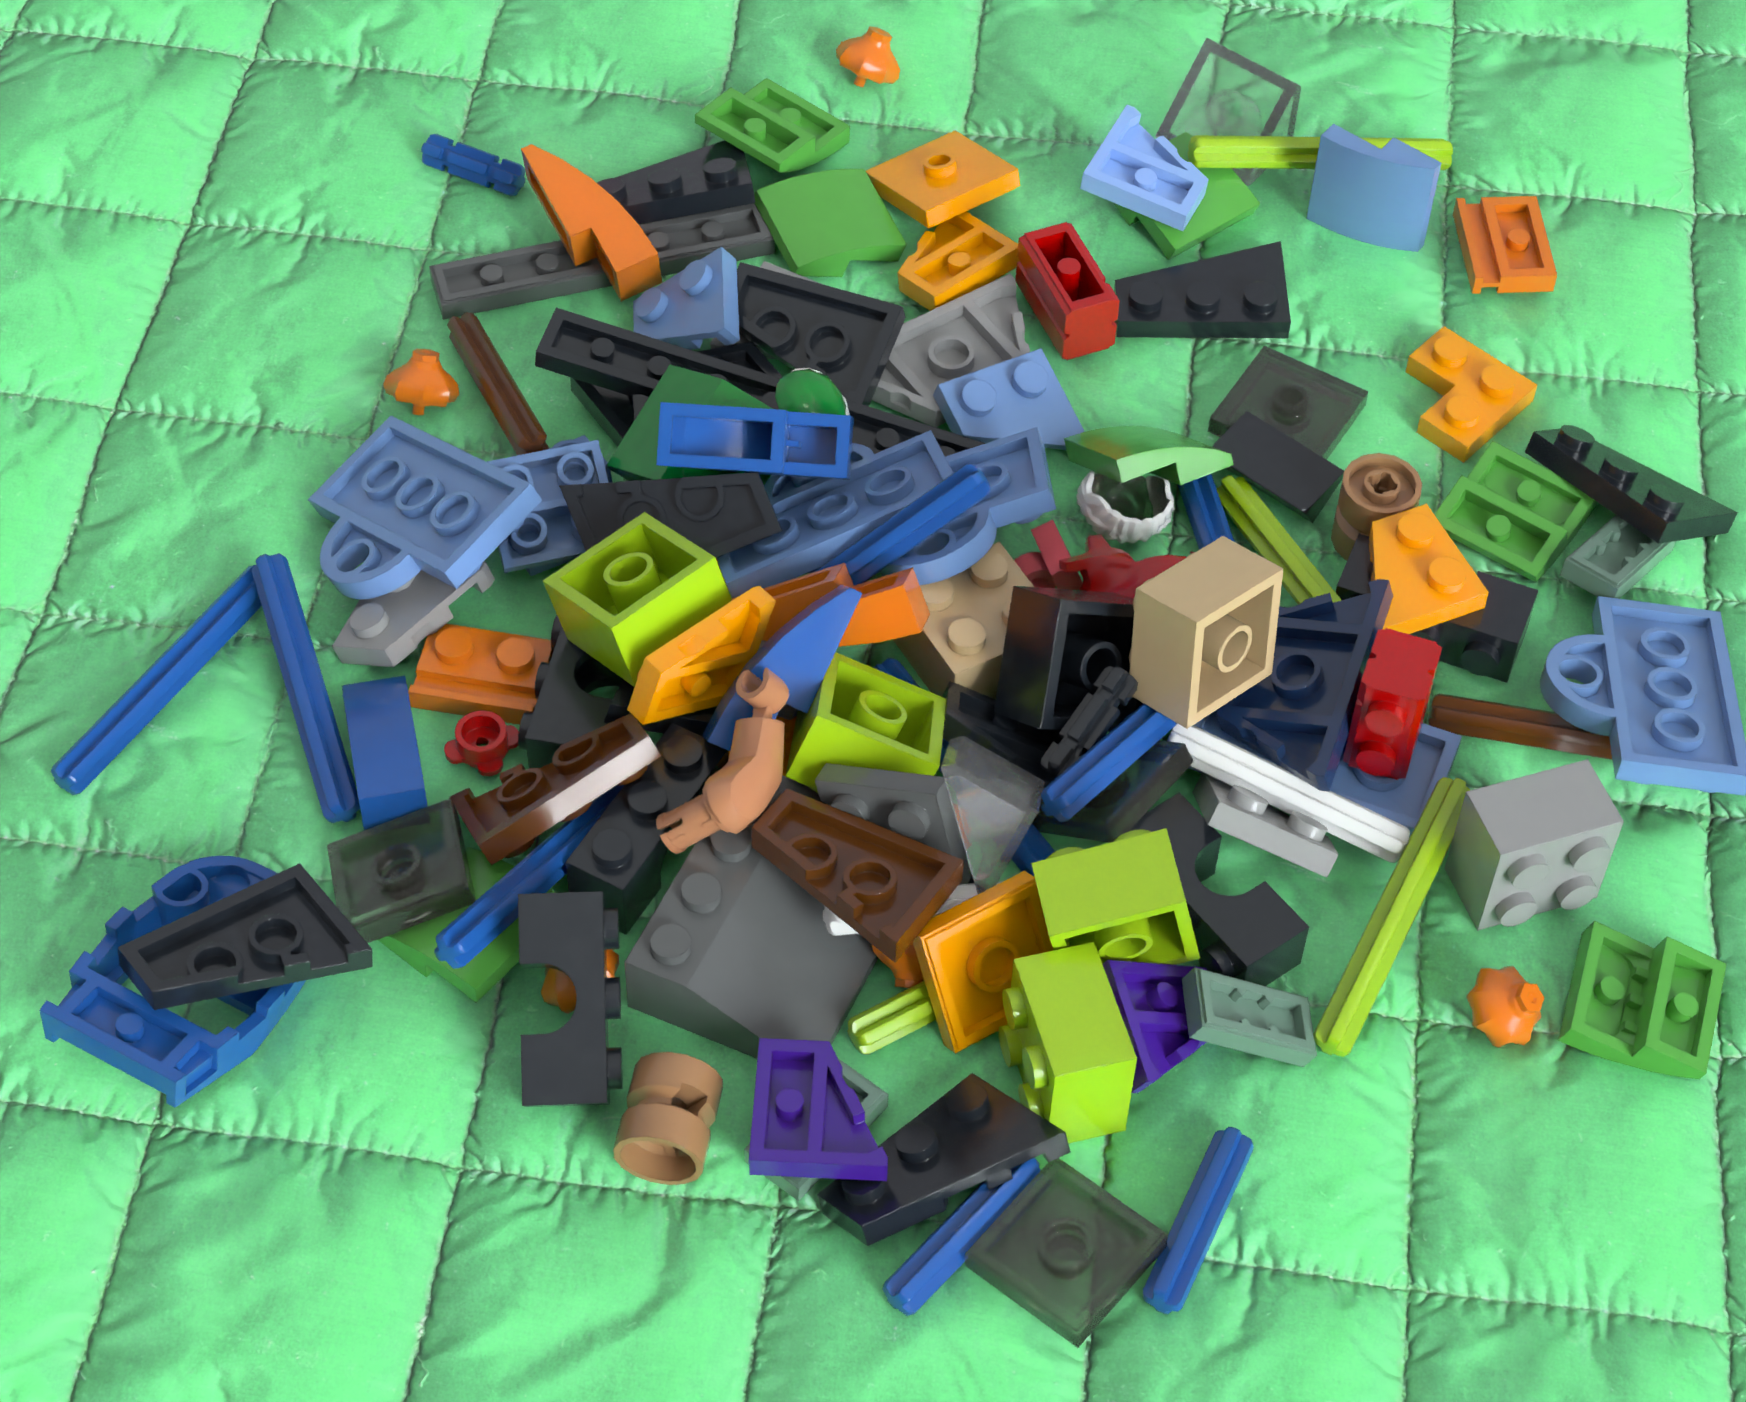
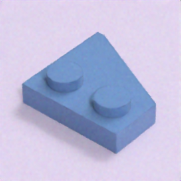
[633,247,740,350]
[933,348,1085,457]

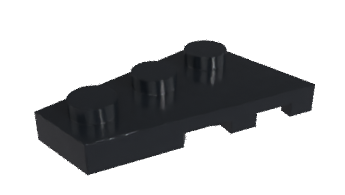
[817,1073,1071,1246]

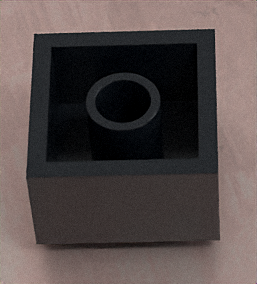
[994,586,1143,732]

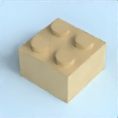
[1129,536,1283,729]
[893,542,1034,699]

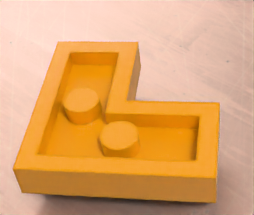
[1405,326,1537,463]

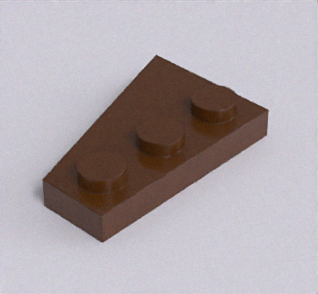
[449,713,661,866]
[752,788,964,963]

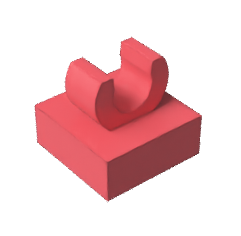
[1014,519,1083,590]

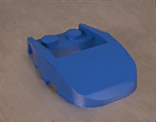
[39,856,306,1108]

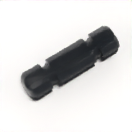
[1041,666,1138,779]

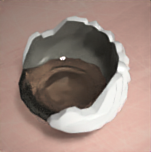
[1076,471,1175,544]

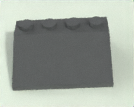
[625,775,878,1059]

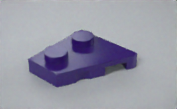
[1102,960,1207,1094]
[749,1038,888,1181]

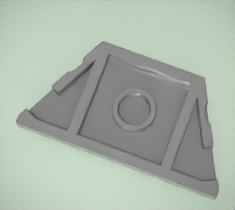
[872,274,1030,427]

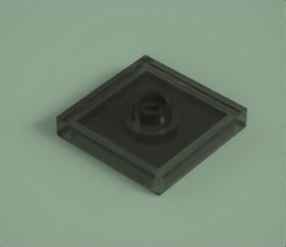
[1208,346,1369,460]
[1019,734,1194,843]
[327,799,476,943]
[965,1158,1168,1348]

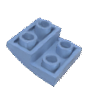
[1306,124,1441,252]
[487,440,609,573]

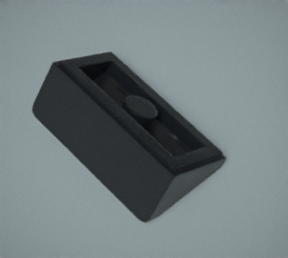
[1212,411,1344,523]

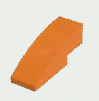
[521,144,662,301]
[732,563,930,647]

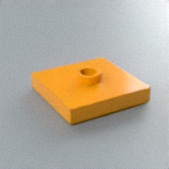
[866,130,1020,229]
[913,871,1053,1054]

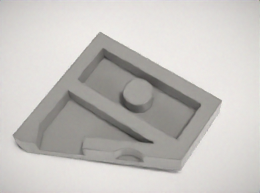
[332,562,495,667]
[1192,772,1339,878]

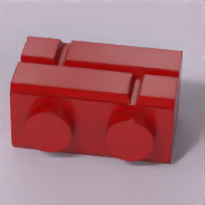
[1015,222,1120,360]
[1343,628,1442,780]

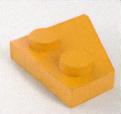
[897,211,1020,311]
[1369,504,1489,634]
[627,586,776,725]

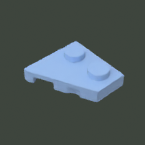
[1080,105,1209,231]

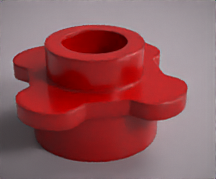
[444,710,519,776]

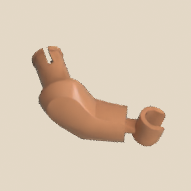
[656,668,789,854]

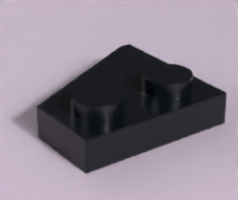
[942,681,1061,805]

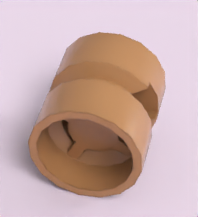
[1331,453,1422,561]
[613,1052,723,1185]

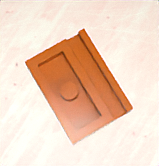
[1453,196,1557,294]
[408,623,553,725]

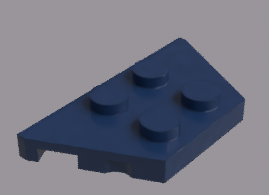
[1216,579,1393,792]

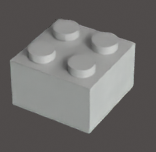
[1444,759,1624,931]

